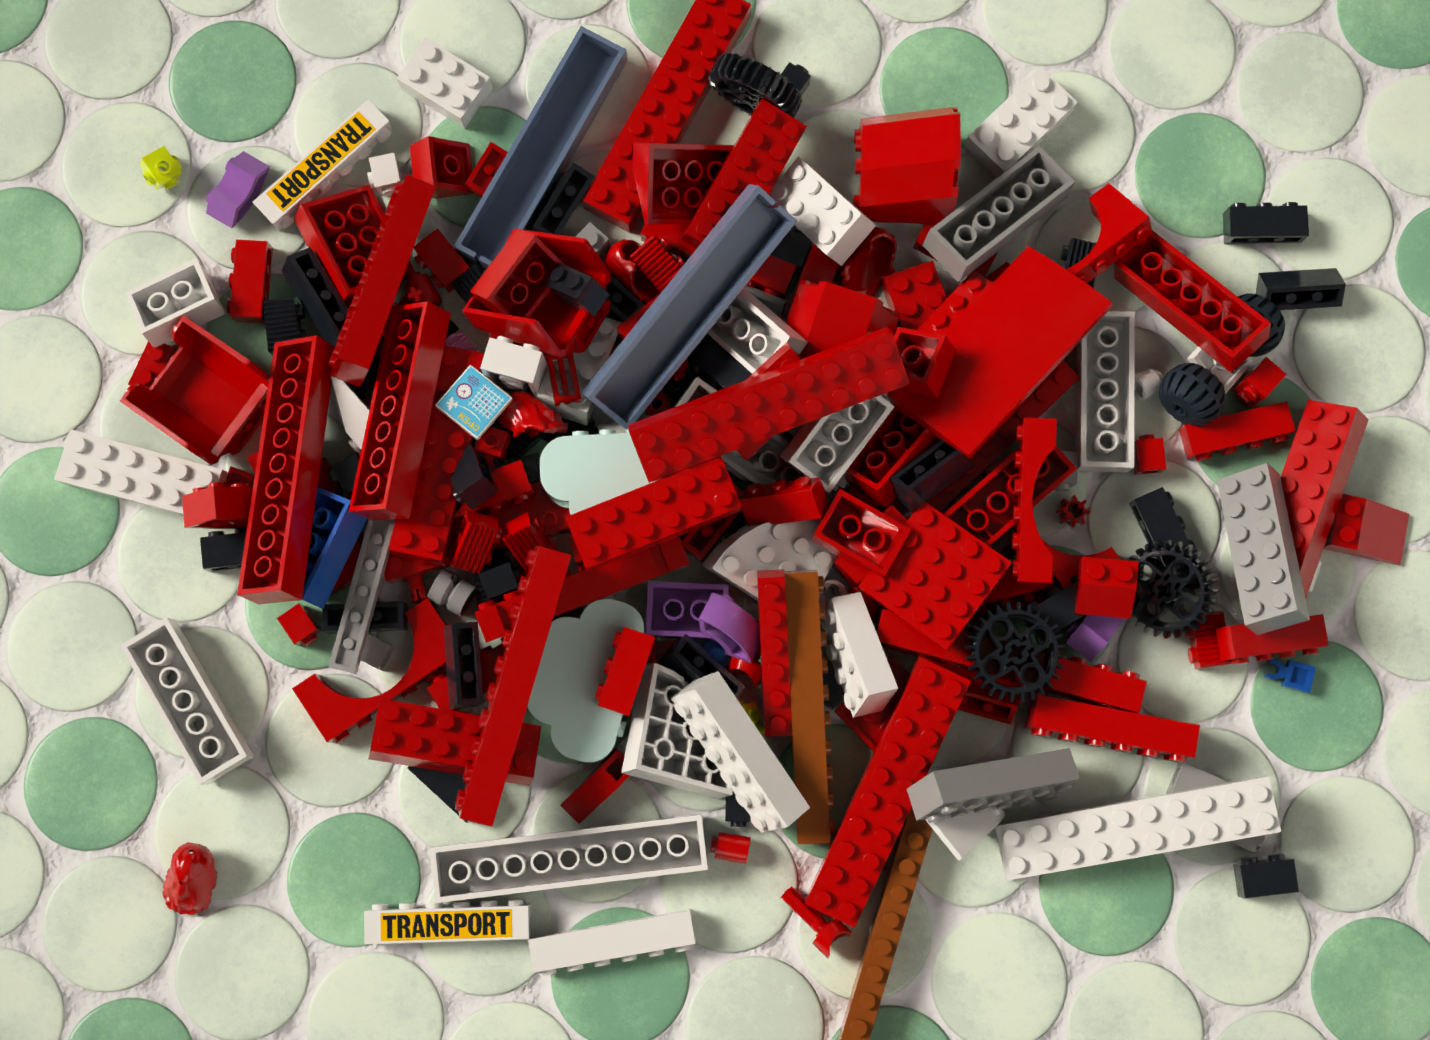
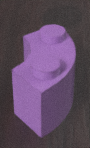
[206,151,270,228]
[699,592,761,663]
[1066,615,1125,662]

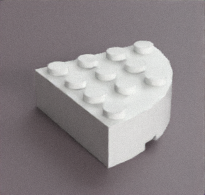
[702,519,838,601]
[621,663,733,799]

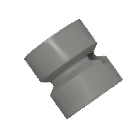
[427,569,476,617]

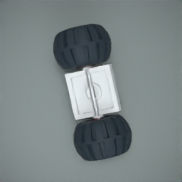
[1159,293,1285,426]

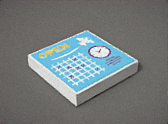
[435,365,512,440]

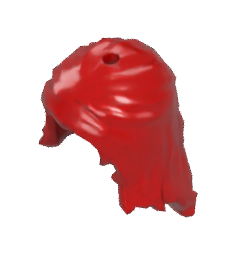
[840,226,897,296]
[605,239,661,305]
[497,391,568,438]
[162,842,217,915]

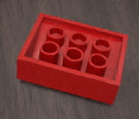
[633,143,734,224]
[294,184,415,306]

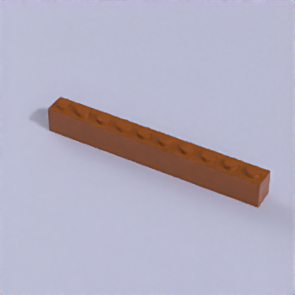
[785,570,835,844]
[837,807,932,1040]

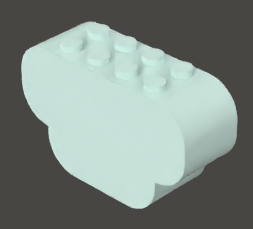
[540,429,693,515]
[528,599,644,762]

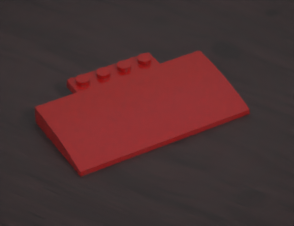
[887,246,1113,458]

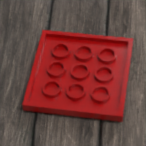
[858,501,1012,652]

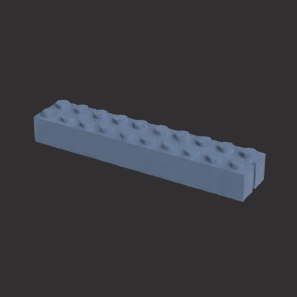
[454,26,628,270]
[581,184,797,430]

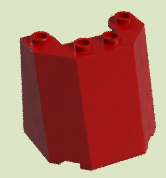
[853,107,961,225]
[462,229,610,357]
[786,280,901,359]
[120,315,270,465]

